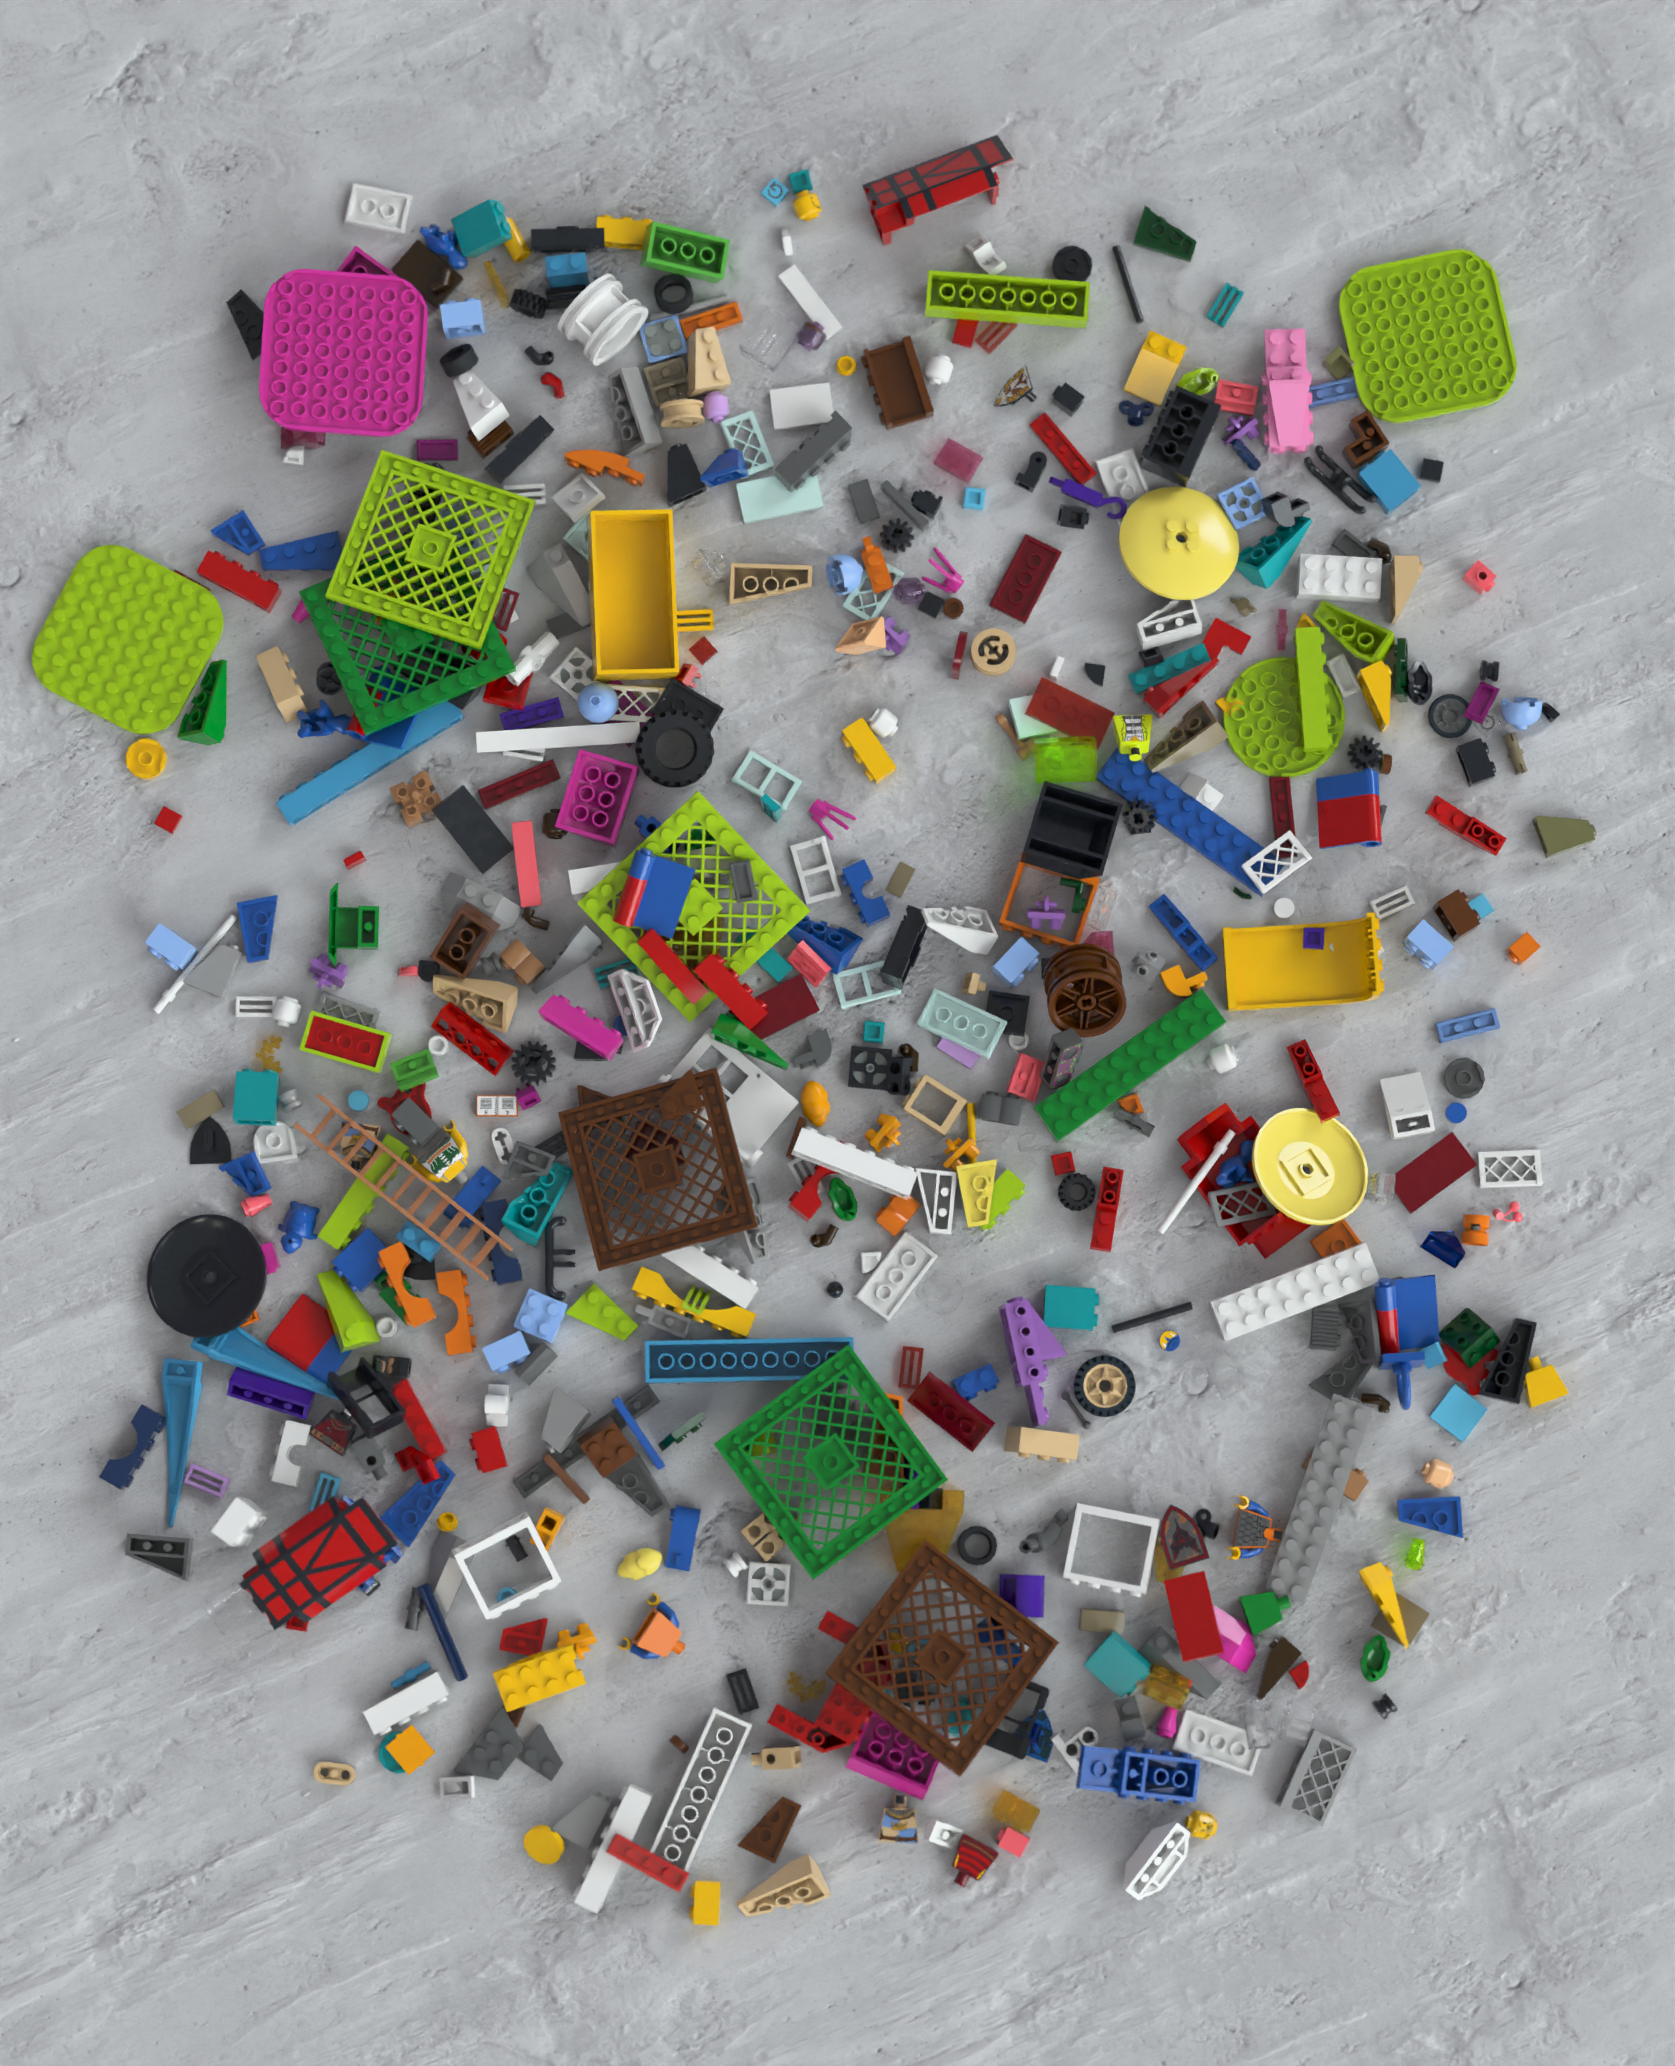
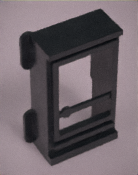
[531,226,606,254]
[485,415,555,484]
[880,905,928,990]
[326,1357,406,1440]
[984,1674,1050,1760]

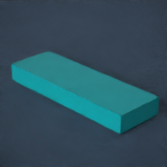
[761,793,782,822]
[734,926,793,983]

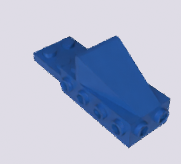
[1076,1745,1201,1805]

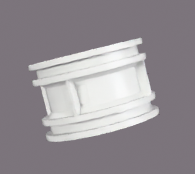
[558,274,648,366]

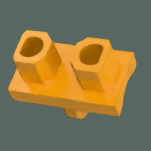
[864,1113,902,1153]
[943,1137,981,1172]
[556,1623,597,1660]

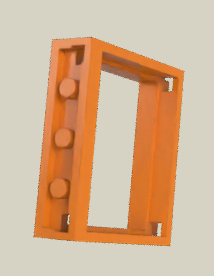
[998,853,1100,950]

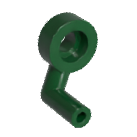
[1060,877,1086,914]

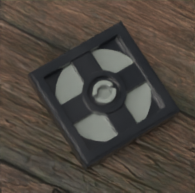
[848,1046,893,1091]

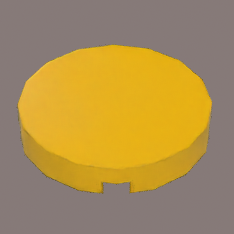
[126,738,167,779]
[523,1825,565,1864]

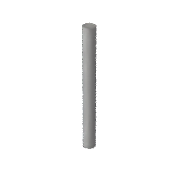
[649,294,728,322]

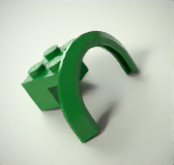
[328,883,379,966]

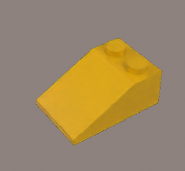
[1124,330,1187,407]
[1356,660,1392,733]

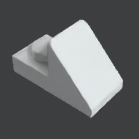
[1179,773,1224,811]
[439,1775,475,1799]
[923,1818,963,1850]

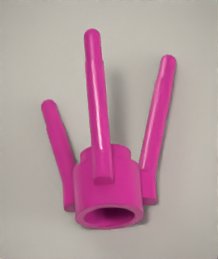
[922,547,965,594]
[809,799,856,840]

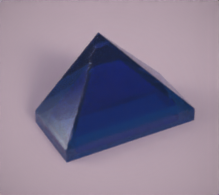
[1420,1231,1466,1269]

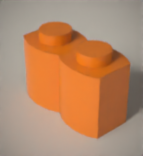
[875,1194,921,1238]

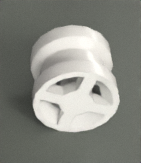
[723,1551,748,1578]

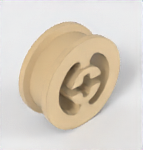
[659,399,705,429]
[971,628,1016,676]

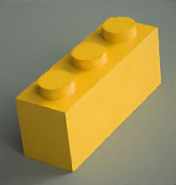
[595,215,652,250]
[841,717,897,784]

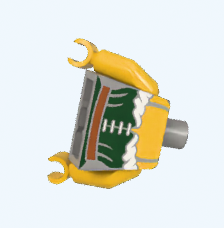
[405,1120,469,1185]

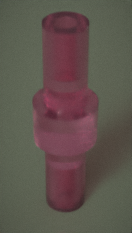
[1276,609,1288,651]

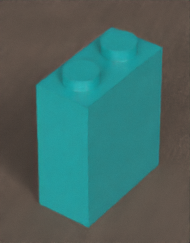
[451,199,512,258]
[233,1069,280,1126]
[1043,1285,1099,1331]
[1084,1630,1151,1699]

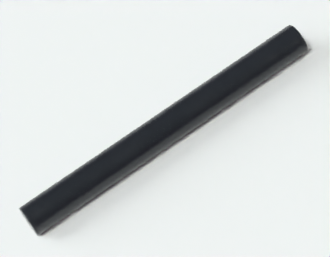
[1112,245,1144,323]
[1111,1302,1193,1333]

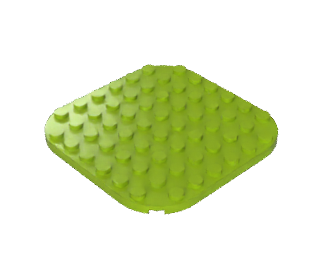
[1338,249,1517,423]
[32,545,224,735]

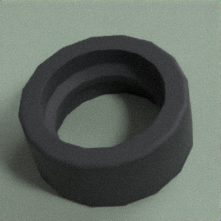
[654,274,693,314]
[957,1526,997,1566]

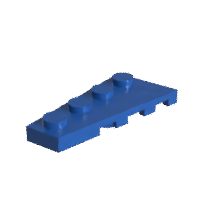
[258,531,343,571]
[380,1460,456,1548]

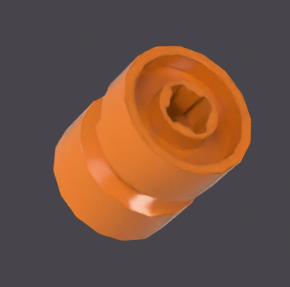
[1461,1214,1490,1246]

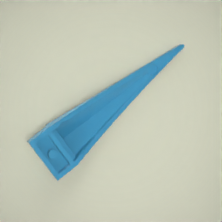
[191,1327,339,1400]
[161,1358,203,1527]

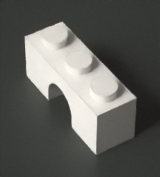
[269,1420,313,1487]

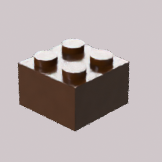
[1432,889,1481,942]
[577,1416,637,1479]

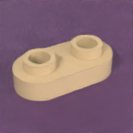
[313,1761,356,1786]

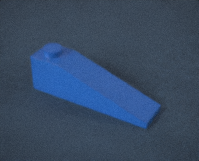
[787,915,863,975]

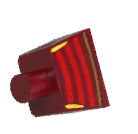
[952,1833,999,1888]

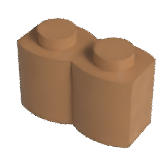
[499,939,546,986]

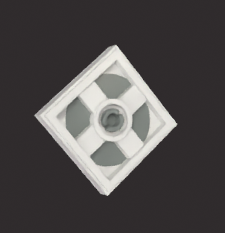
[550,647,600,701]
[746,1562,791,1606]

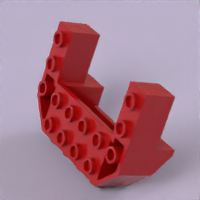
[767,1610,891,1753]

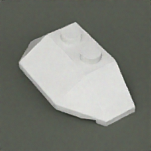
[608,969,662,1053]
[1124,1821,1190,1900]

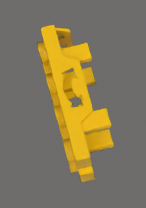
[493,1643,586,1712]

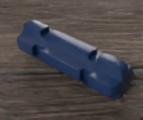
[1230,438,1261,471]

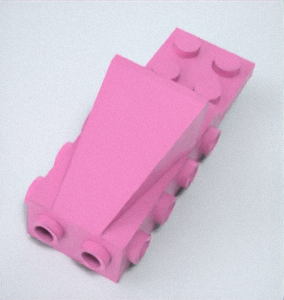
[1262,328,1313,454]

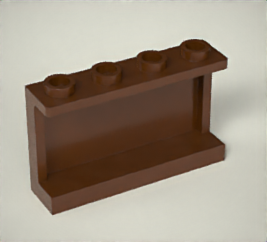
[861,336,934,430]

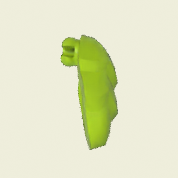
[1175,367,1219,396]

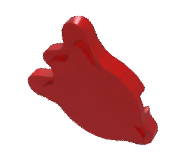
[377,1083,432,1135]
[1440,1344,1499,1396]

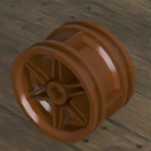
[1043,943,1127,1038]

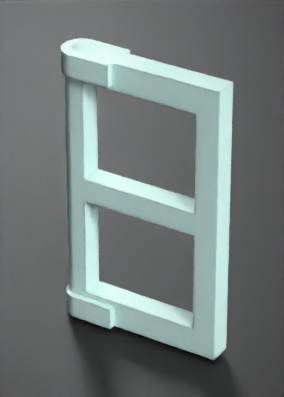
[731,750,803,812]
[832,960,901,1009]

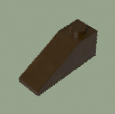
[1256,1636,1302,1701]

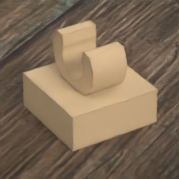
[961,973,987,995]

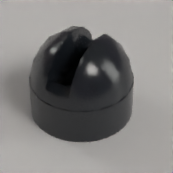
[827,1281,843,1298]

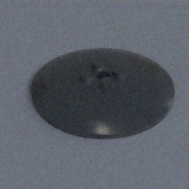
[147,1214,267,1338]

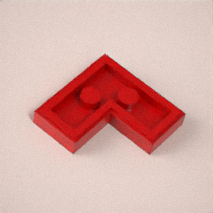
[1202,618,1252,660]

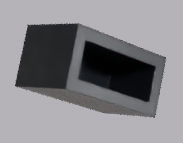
[1455,738,1496,787]

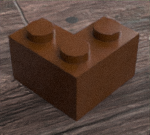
[1342,410,1390,470]

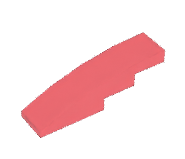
[511,820,542,907]

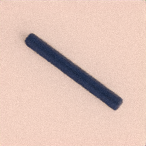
[418,1583,468,1681]

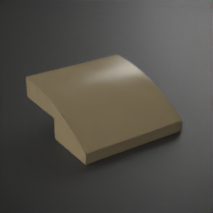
[643,356,688,407]
[1371,1592,1430,1649]

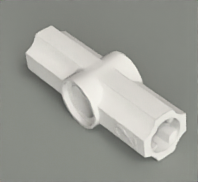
[505,632,559,686]

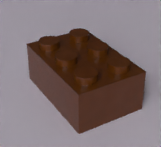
[429,902,500,980]

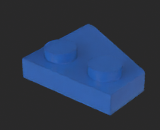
[210,510,265,556]
[219,1151,272,1197]

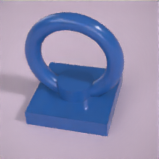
[1378,1351,1425,1410]

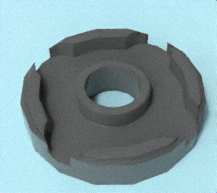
[1443,1058,1485,1099]

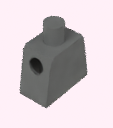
[351,1433,388,1481]

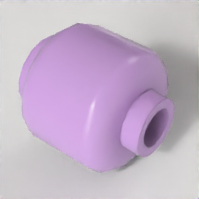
[701,391,729,423]

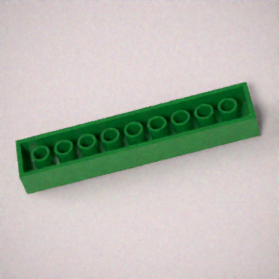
[1033,989,1226,1143]

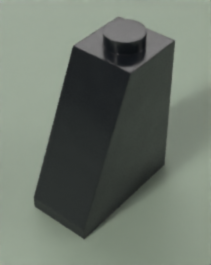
[667,443,707,507]

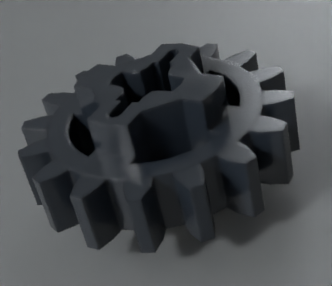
[511,1041,556,1086]

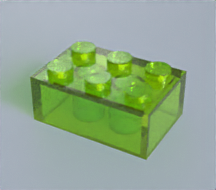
[1033,736,1097,783]

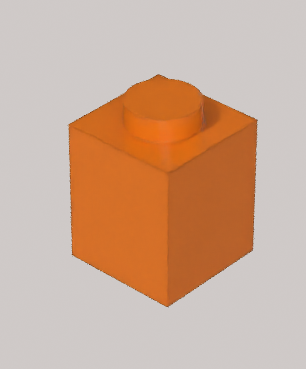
[1506,932,1541,965]

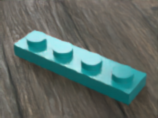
[1128,643,1211,694]

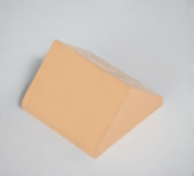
[835,616,886,655]

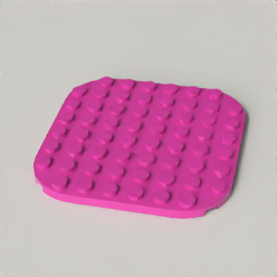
[259,269,428,437]

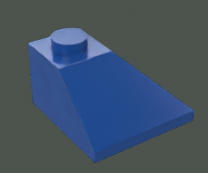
[700,448,749,488]

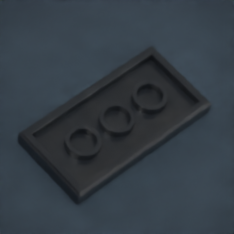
[431,785,514,874]

